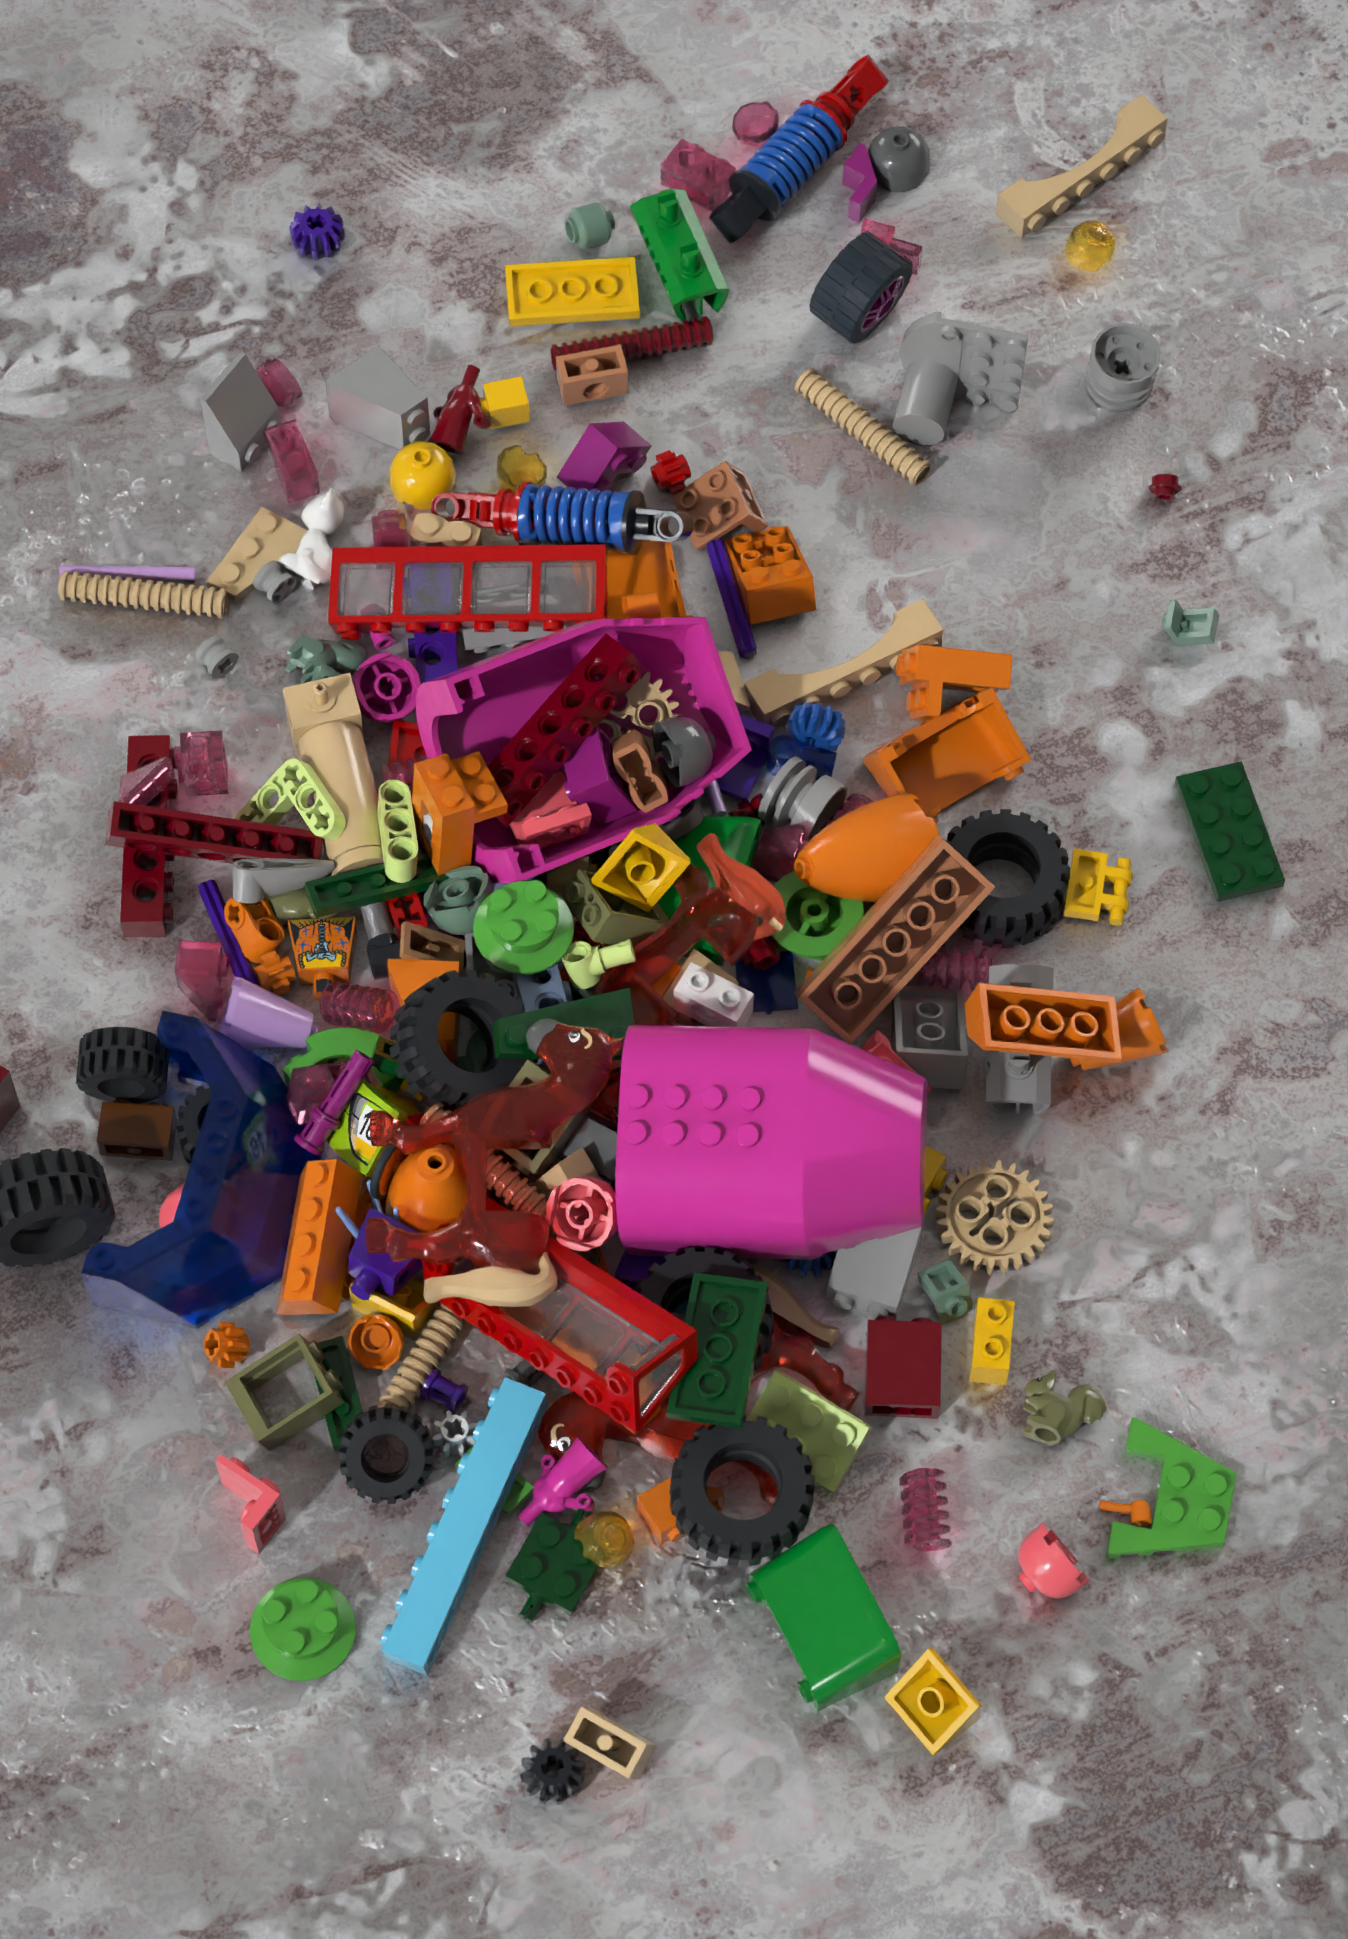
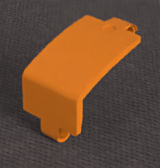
[572,540,693,619]

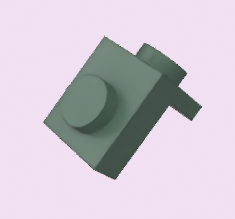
[1163,600,1219,646]

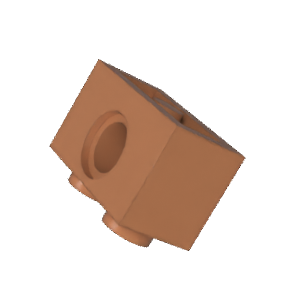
[556,345,628,406]

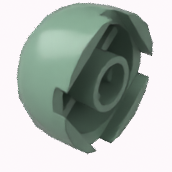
[423,866,493,935]

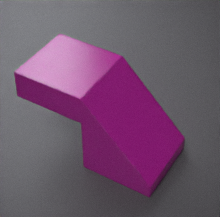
[842,143,877,223]

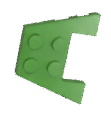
[1106,1417,1236,1559]

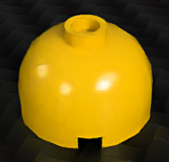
[389,441,456,510]

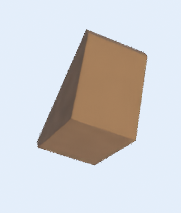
[400,921,465,972]

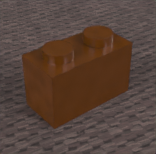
[96,1099,177,1161]

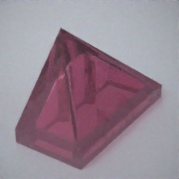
[118,756,175,806]

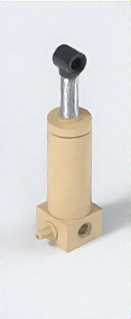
[282,673,401,981]

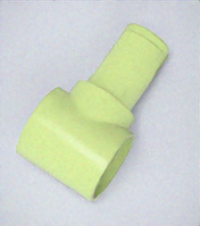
[562,939,636,989]

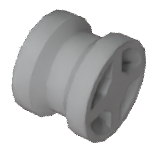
[253,560,296,604]
[195,635,239,678]

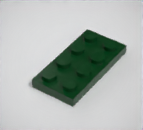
[1175,761,1285,902]
[666,1272,769,1429]

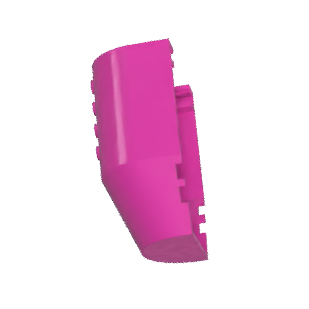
[416,617,752,883]
[616,1025,928,1260]

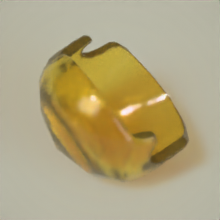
[1065,220,1117,271]
[496,445,547,492]
[574,1511,634,1568]

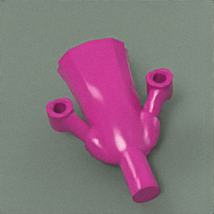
[518,1437,608,1526]

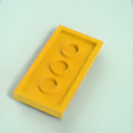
[505,257,640,327]

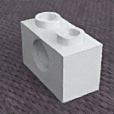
[673,962,754,1027]

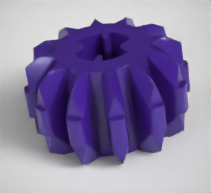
[289,203,345,260]

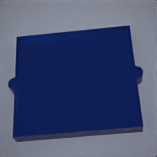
[734,951,798,1015]

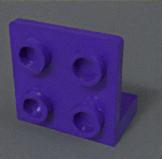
[717,713,774,801]

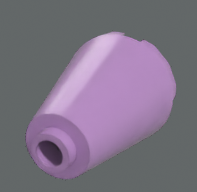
[217,976,319,1048]

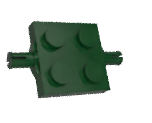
[504,1509,607,1623]

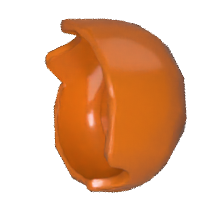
[347,1314,405,1371]

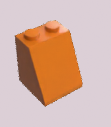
[387,959,461,1064]

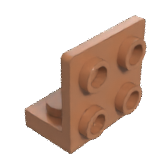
[673,460,768,550]

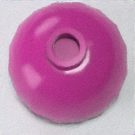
[352,652,421,723]

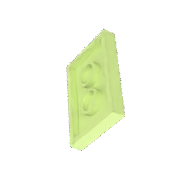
[746,1370,872,1492]

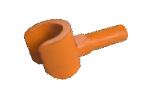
[1099,1500,1152,1527]

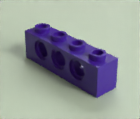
[404,566,458,684]

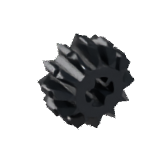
[520,1738,585,1805]

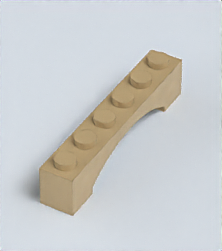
[996,94,1168,238]
[744,599,944,728]

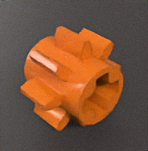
[254,950,297,996]
[203,1322,250,1369]

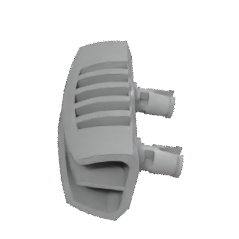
[985,964,1054,1115]

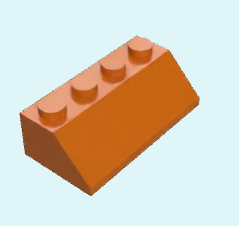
[964,983,1122,1063]
[276,1159,363,1316]

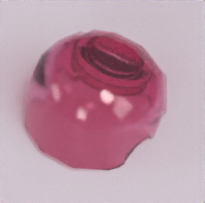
[732,101,780,148]
[255,358,303,408]

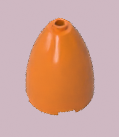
[794,793,940,902]
[386,1144,493,1258]

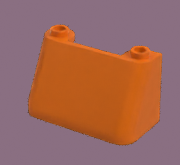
[861,687,1032,823]

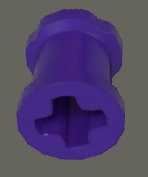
[420,1368,469,1415]

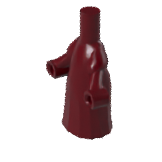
[428,365,491,454]

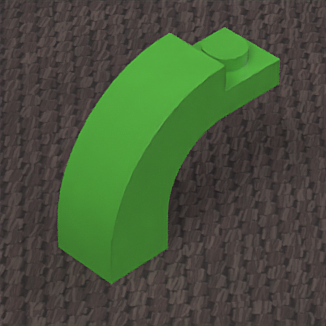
[283,1028,404,1093]

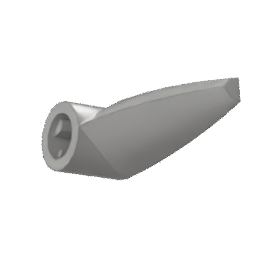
[233,858,334,903]

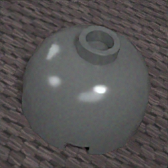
[868,126,930,192]
[652,716,716,788]

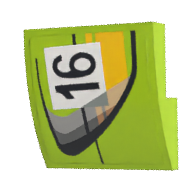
[327,1079,407,1177]

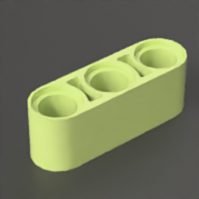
[377,780,418,883]

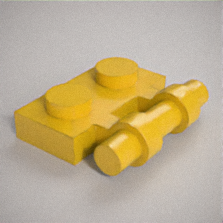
[1063,848,1133,926]

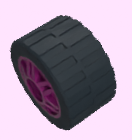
[809,232,913,344]

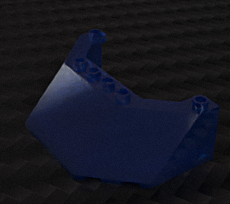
[81,1011,325,1329]

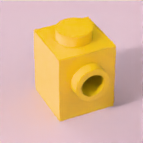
[480,376,530,429]

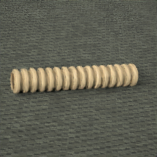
[795,368,932,486]
[58,570,228,618]
[376,1273,468,1436]

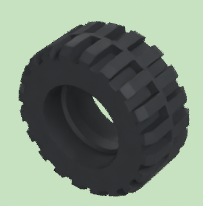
[945,809,1070,948]
[389,969,533,1115]
[0,1148,115,1267]
[635,1246,774,1383]
[669,1414,815,1566]

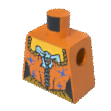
[288,917,357,1001]

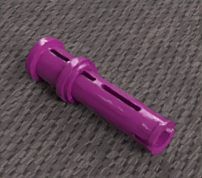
[294,1050,375,1156]

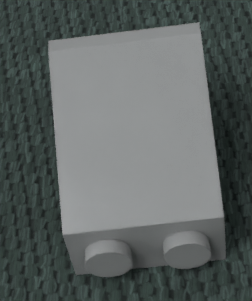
[325,345,430,450]
[825,1216,925,1319]

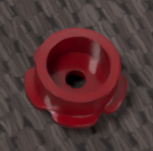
[1148,474,1182,500]

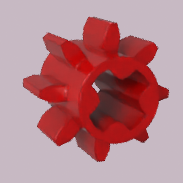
[650,450,691,494]

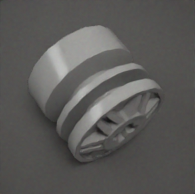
[1085,322,1161,411]
[758,756,848,846]

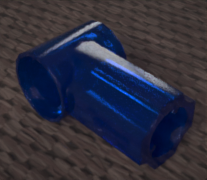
[766,734,837,780]

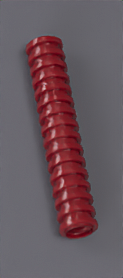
[550,316,714,373]

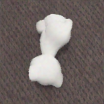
[277,488,345,590]

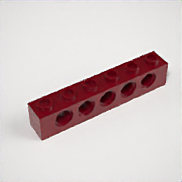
[487,634,647,828]
[120,735,179,937]
[104,801,323,864]

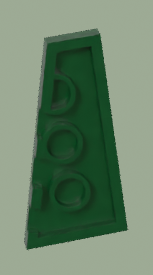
[493,988,634,1060]

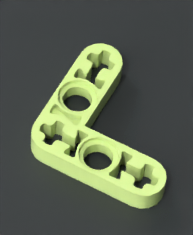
[235,758,346,841]

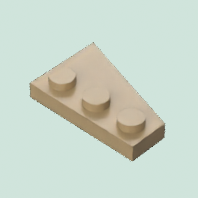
[207,507,308,603]

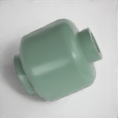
[564,203,615,249]

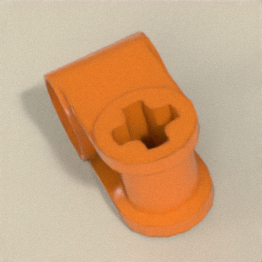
[224,897,285,964]

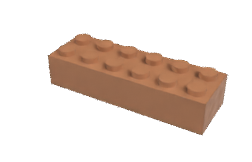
[794,835,995,1044]

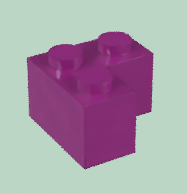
[557,421,652,492]
[561,725,638,826]

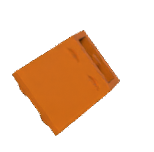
[724,526,816,625]

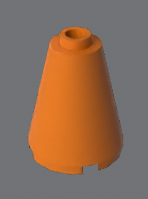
[1069,988,1169,1071]

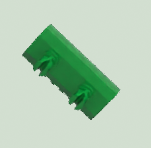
[630,189,729,321]

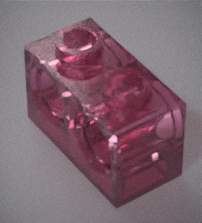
[660,139,736,212]
[174,730,229,796]

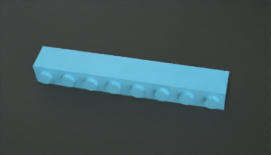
[380,1377,549,1676]

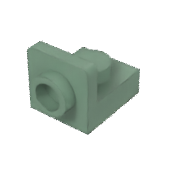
[917,1258,973,1323]

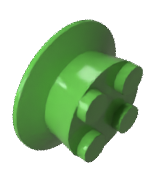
[772,871,864,961]
[473,880,574,975]
[250,1578,356,1681]

